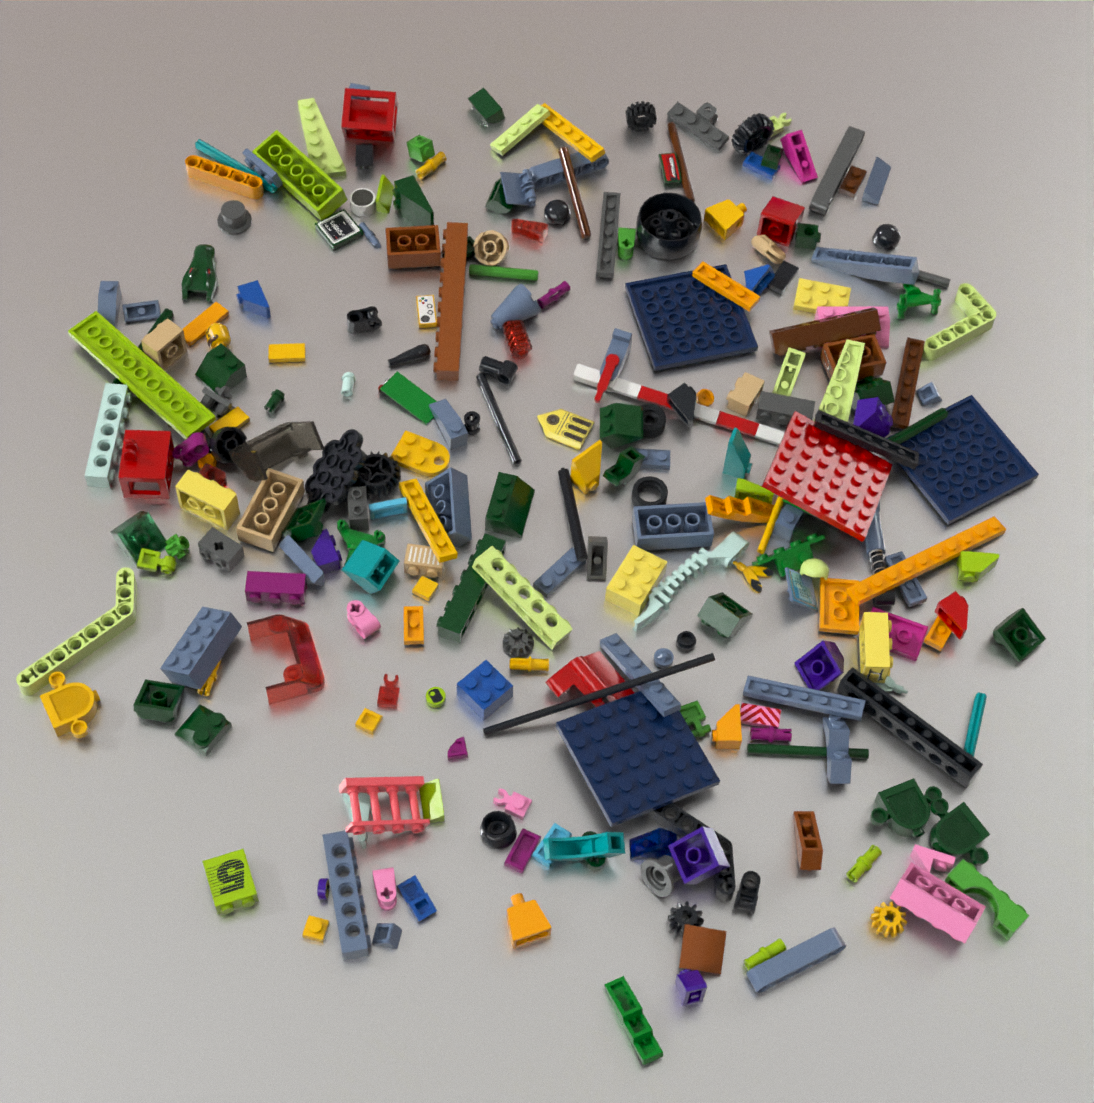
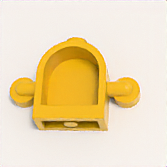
[40,671,101,738]

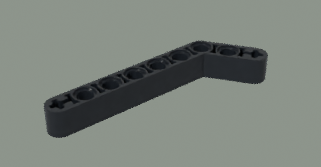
[644,803,736,902]

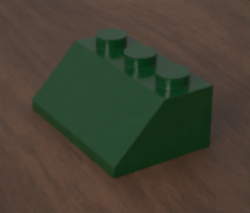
[485,472,535,538]

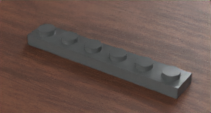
[596,192,621,278]

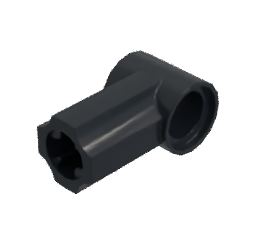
[479,356,518,385]

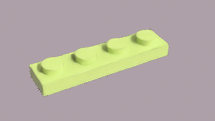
[490,104,550,156]

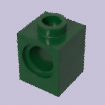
[794,223,821,249]

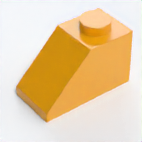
[711,704,742,749]

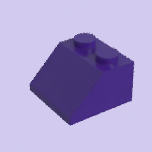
[853,397,893,451]

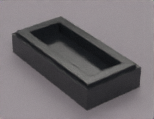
[767,261,799,295]

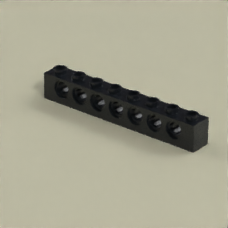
[837,667,983,788]

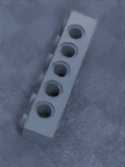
[322,830,372,961]

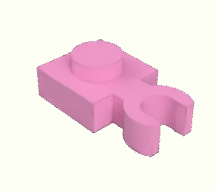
[493,788,532,820]

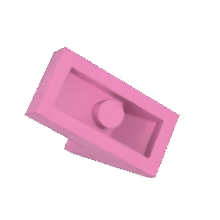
[910,844,956,873]

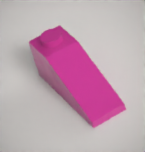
[780,130,818,183]

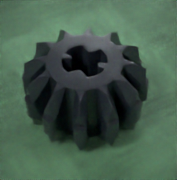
[667,901,704,937]

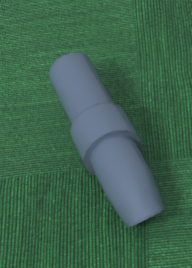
[359,222,381,248]

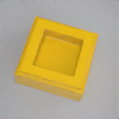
[412,576,439,601]
[355,708,383,735]

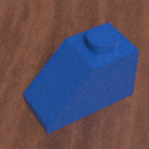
[236,280,271,318]

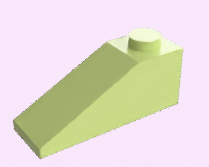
[772,347,806,396]

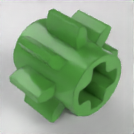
[165,534,190,559]

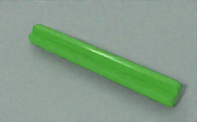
[469,264,538,281]

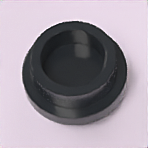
[676,631,696,650]

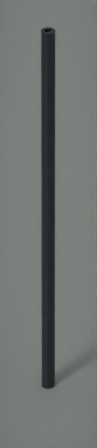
[483,653,715,736]

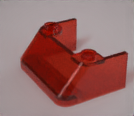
[247,614,325,705]

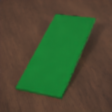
[378,371,437,425]

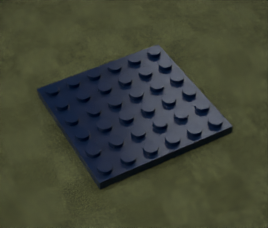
[625,264,758,371]
[886,395,1039,525]
[556,684,720,827]

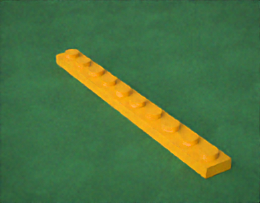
[846,516,1006,606]

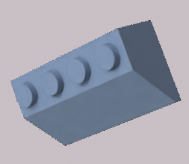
[425,467,472,547]

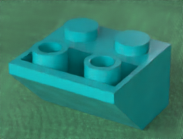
[341,540,400,594]

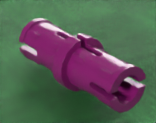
[537,281,571,309]
[750,726,792,742]

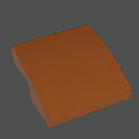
[679,924,727,974]

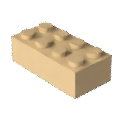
[236,468,305,552]

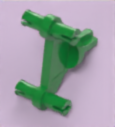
[896,284,942,320]
[337,519,386,565]

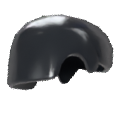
[544,199,571,225]
[872,224,901,250]

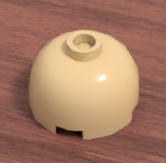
[473,230,509,266]

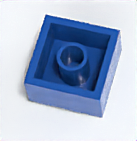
[456,660,513,721]

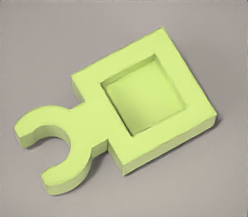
[770,113,792,137]

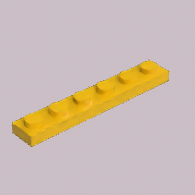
[541,103,605,163]
[399,478,458,563]

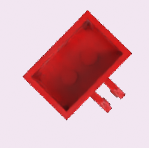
[341,88,398,143]
[118,430,175,499]

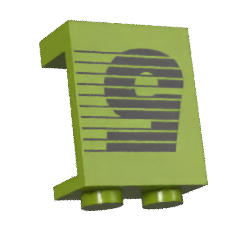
[202,848,259,914]

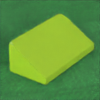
[376,175,394,213]
[419,779,445,823]

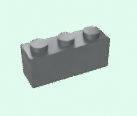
[756,391,815,425]

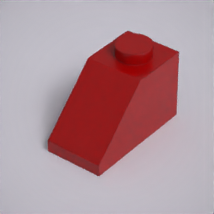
[934,591,969,640]

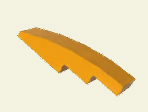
[705,495,774,523]

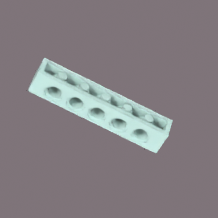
[85,383,132,488]

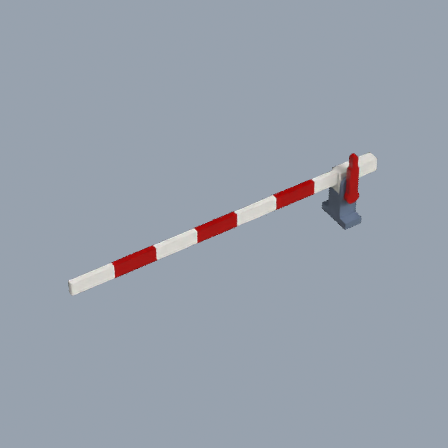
[573,328,785,445]

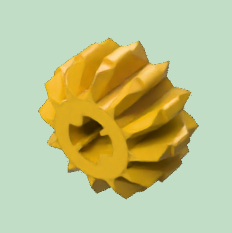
[870,902,907,938]

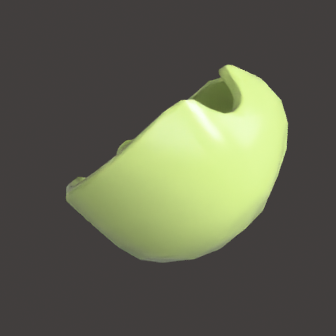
[800,558,829,580]

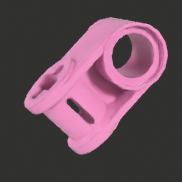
[347,600,381,639]
[372,867,397,911]

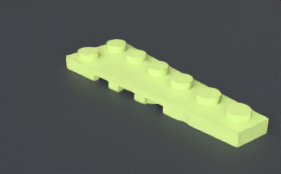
[297,98,346,177]
[814,339,865,422]

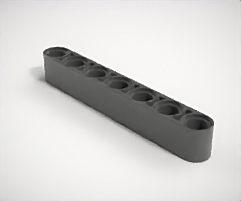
[809,126,865,215]

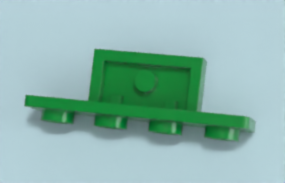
[752,533,825,577]

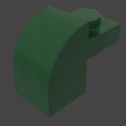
[603,446,645,487]

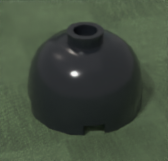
[209,427,248,464]

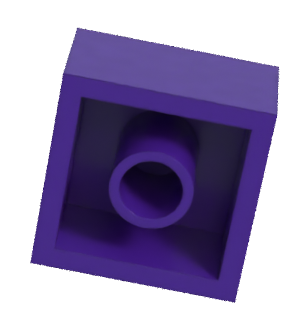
[668,827,730,885]

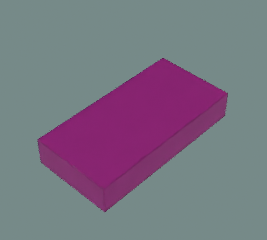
[504,828,541,874]

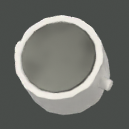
[349,188,376,217]

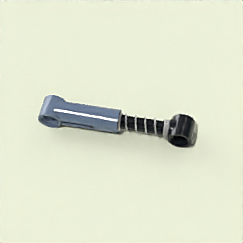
[864,501,895,606]

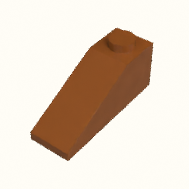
[793,811,823,871]

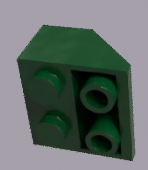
[851,376,895,411]

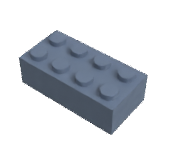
[632,502,714,550]
[160,606,242,689]

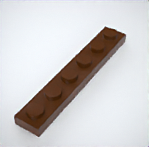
[891,337,925,430]

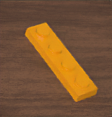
[692,261,761,312]

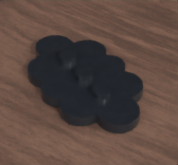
[305,429,366,514]

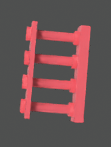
[339,776,430,835]

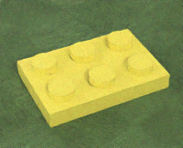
[793,278,851,314]

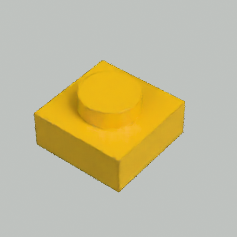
[302,915,330,943]

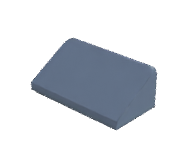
[122,300,161,323]

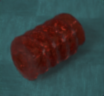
[502,320,532,360]

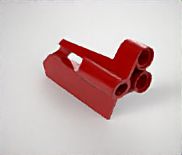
[545,651,635,707]

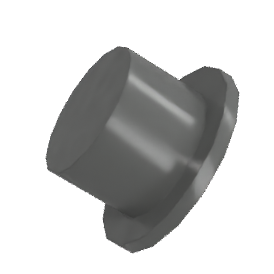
[217,200,252,235]
[641,855,681,897]

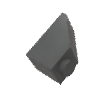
[587,536,608,580]

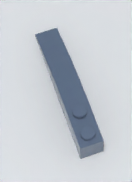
[811,247,919,285]

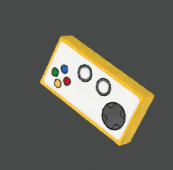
[416,295,437,328]

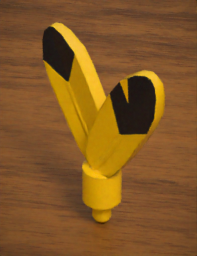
[733,561,774,593]

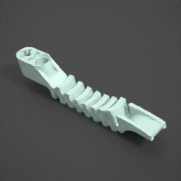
[633,531,750,632]

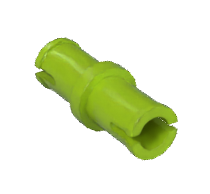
[846,845,882,882]
[743,938,787,970]

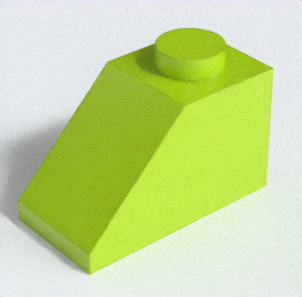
[957,551,999,582]

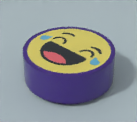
[317,878,330,900]

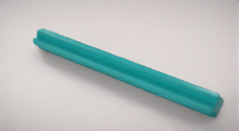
[195,139,278,193]

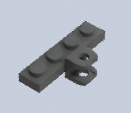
[667,101,729,151]

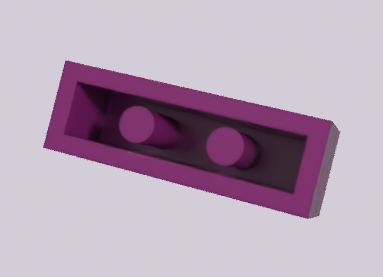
[245,571,307,605]

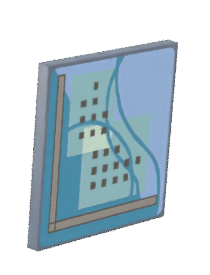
[785,567,818,612]

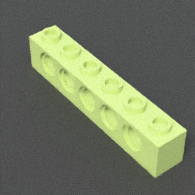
[472,546,573,650]

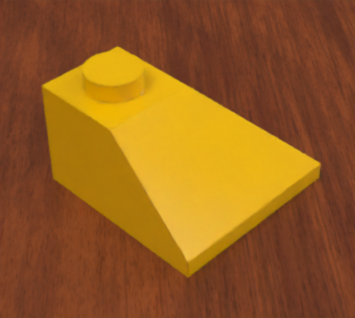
[570,440,602,494]

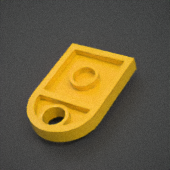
[391,430,450,477]

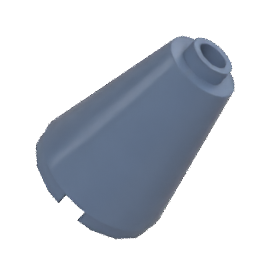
[490,284,541,330]

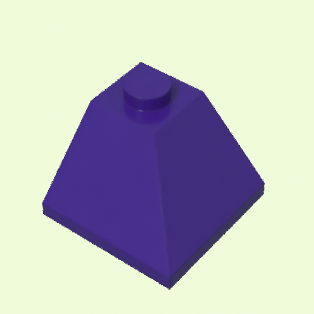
[794,640,844,691]

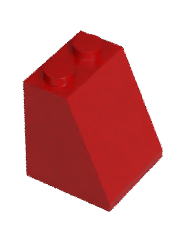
[757,196,805,247]

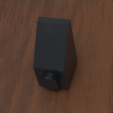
[356,143,375,169]
[667,382,696,429]

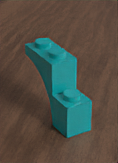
[543,832,625,861]

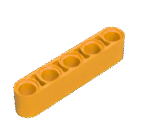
[185,155,264,200]

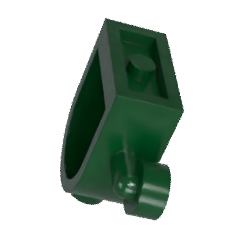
[870,778,942,838]
[930,798,991,866]

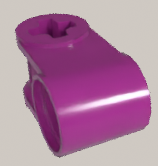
[172,432,209,467]

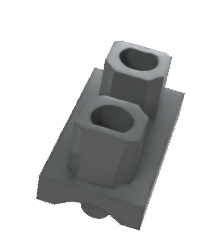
[200,385,235,417]

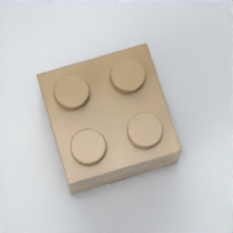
[141,318,188,371]

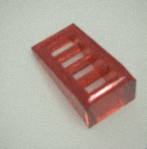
[511,218,549,244]

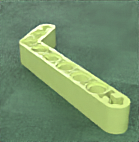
[16,567,137,696]

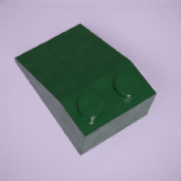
[392,175,434,226]

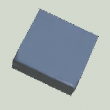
[916,382,942,406]
[372,923,402,949]

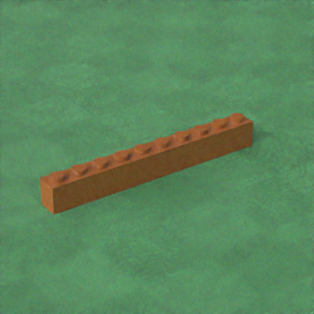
[433,222,468,381]

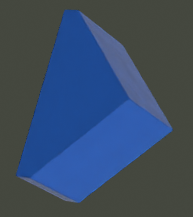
[744,264,775,296]

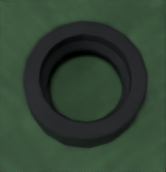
[631,476,668,506]

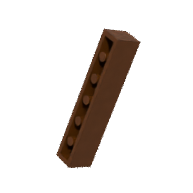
[769,307,881,356]

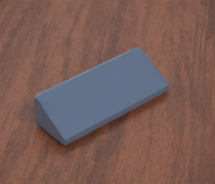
[862,157,891,205]
[279,535,325,586]

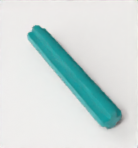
[964,692,987,757]

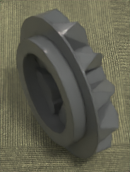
[503,627,534,657]

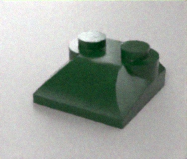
[282,499,326,542]
[993,608,1046,662]
[133,679,185,722]
[174,704,232,756]

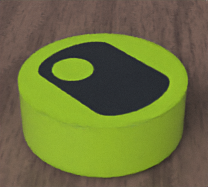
[426,687,446,708]

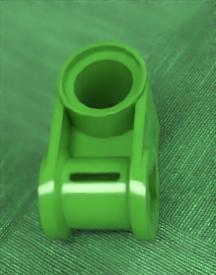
[617,227,636,260]

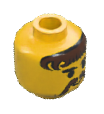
[205,323,231,349]

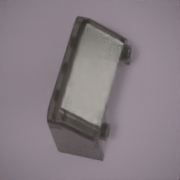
[228,421,324,482]

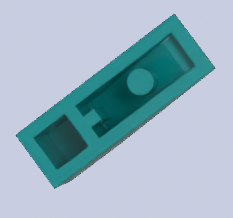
[722,427,753,479]

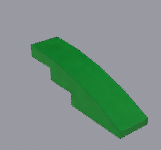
[604,976,663,1065]

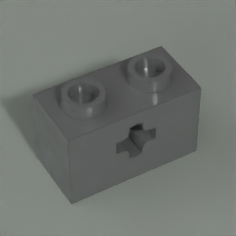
[347,486,369,531]
[198,527,245,572]

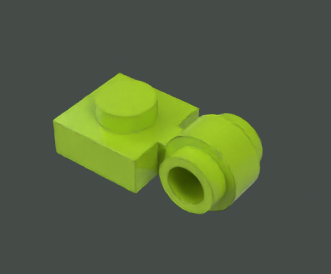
[137,548,177,575]

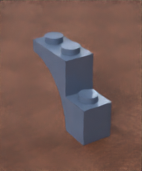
[823,715,852,784]

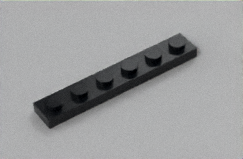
[814,410,919,470]

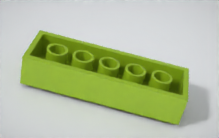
[252,130,348,221]

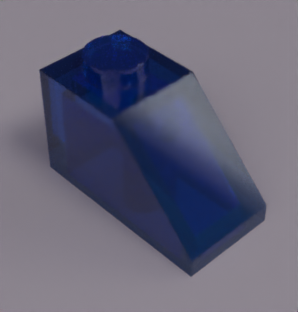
[629,827,677,860]

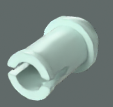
[341,372,356,397]

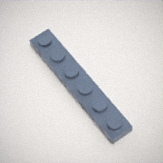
[600,633,681,717]
[743,675,866,721]

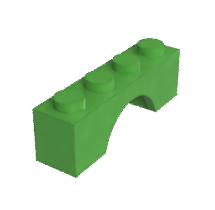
[944,859,1029,940]

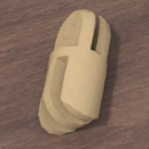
[751,235,786,264]

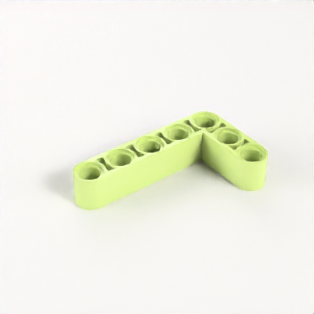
[922,283,997,361]

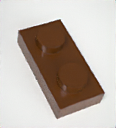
[838,165,867,198]

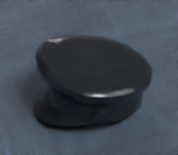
[480,811,517,848]

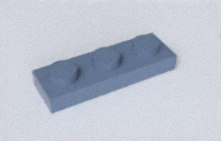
[242,148,283,188]
[533,547,586,598]
[884,551,927,607]

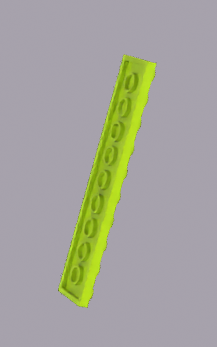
[68,311,216,440]

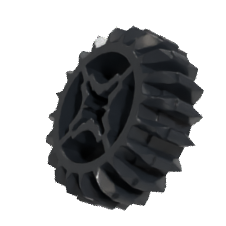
[731,113,775,156]
[353,451,401,499]

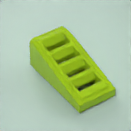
[734,478,774,504]

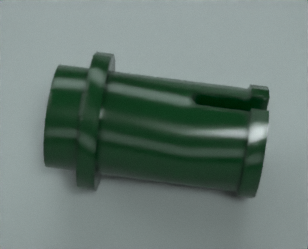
[264,389,285,414]

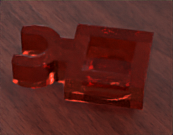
[377,674,400,709]

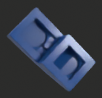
[396,875,437,922]

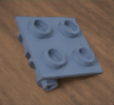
[500,169,537,206]

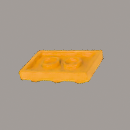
[819,577,859,635]

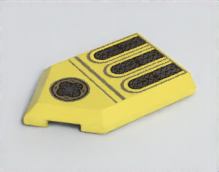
[537,409,595,451]

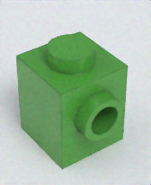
[406,135,435,162]

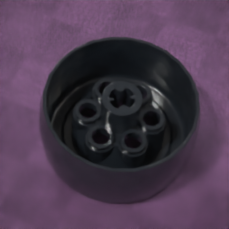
[636,193,702,260]

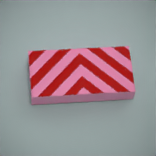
[740,703,781,729]

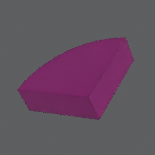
[448,737,468,761]

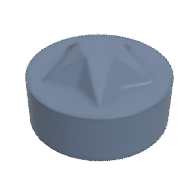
[654,648,674,669]

